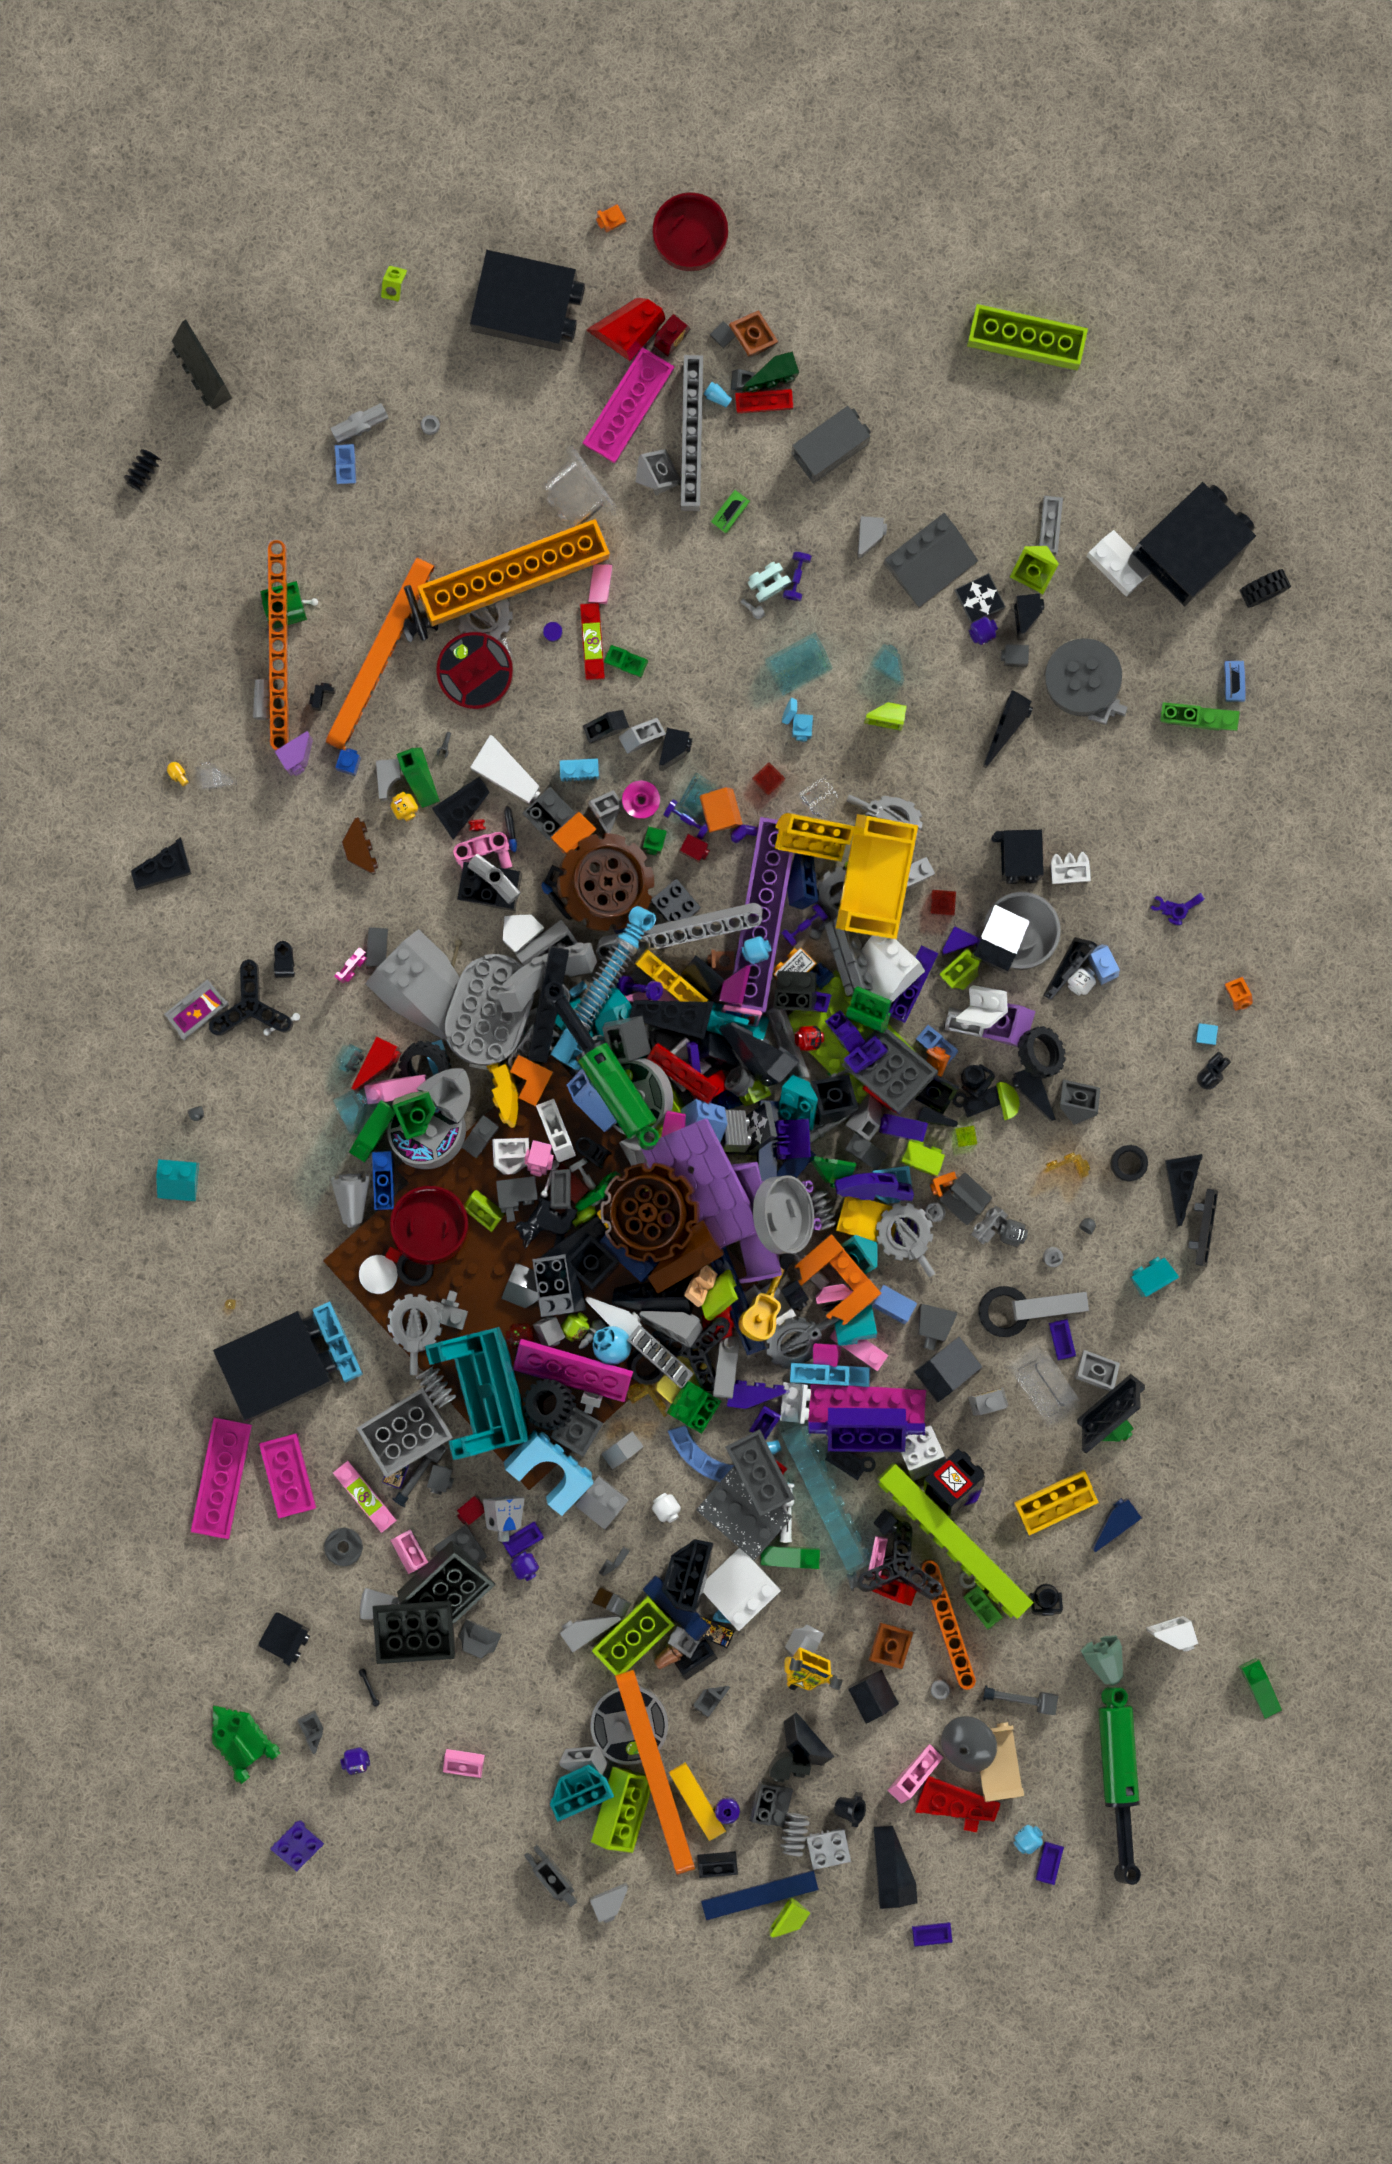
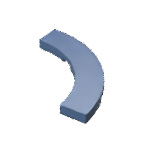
[668,1425,734,1482]

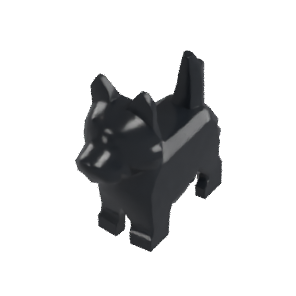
[514,1196,577,1248]

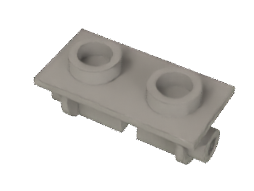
[971,1205,1008,1245]

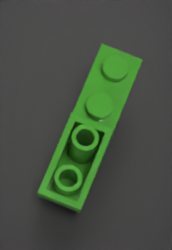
[1160,702,1240,731]

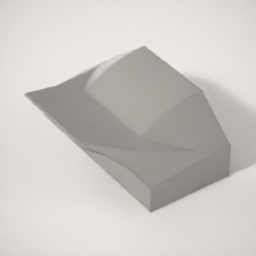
[785,1624,824,1657]

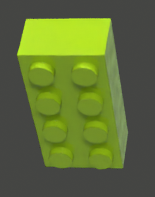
[592,1595,675,1675]

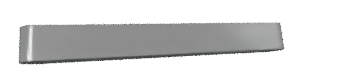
[596,903,763,960]

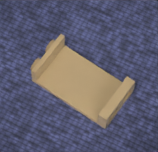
[980,1722,1024,1802]

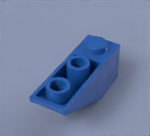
[372,1151,394,1210]

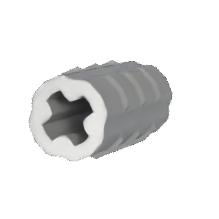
[253,679,270,720]

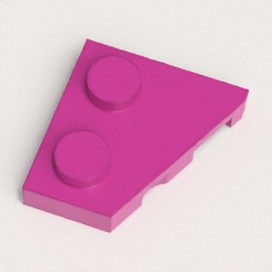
[334,948,367,984]

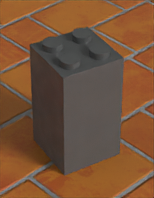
[791,406,871,484]

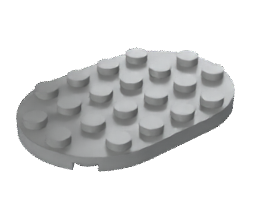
[444,954,534,1066]

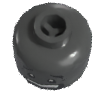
[998,1219,1028,1247]

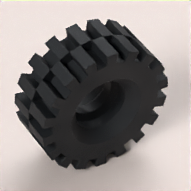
[1240,569,1291,608]

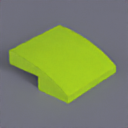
[701,1269,738,1321]

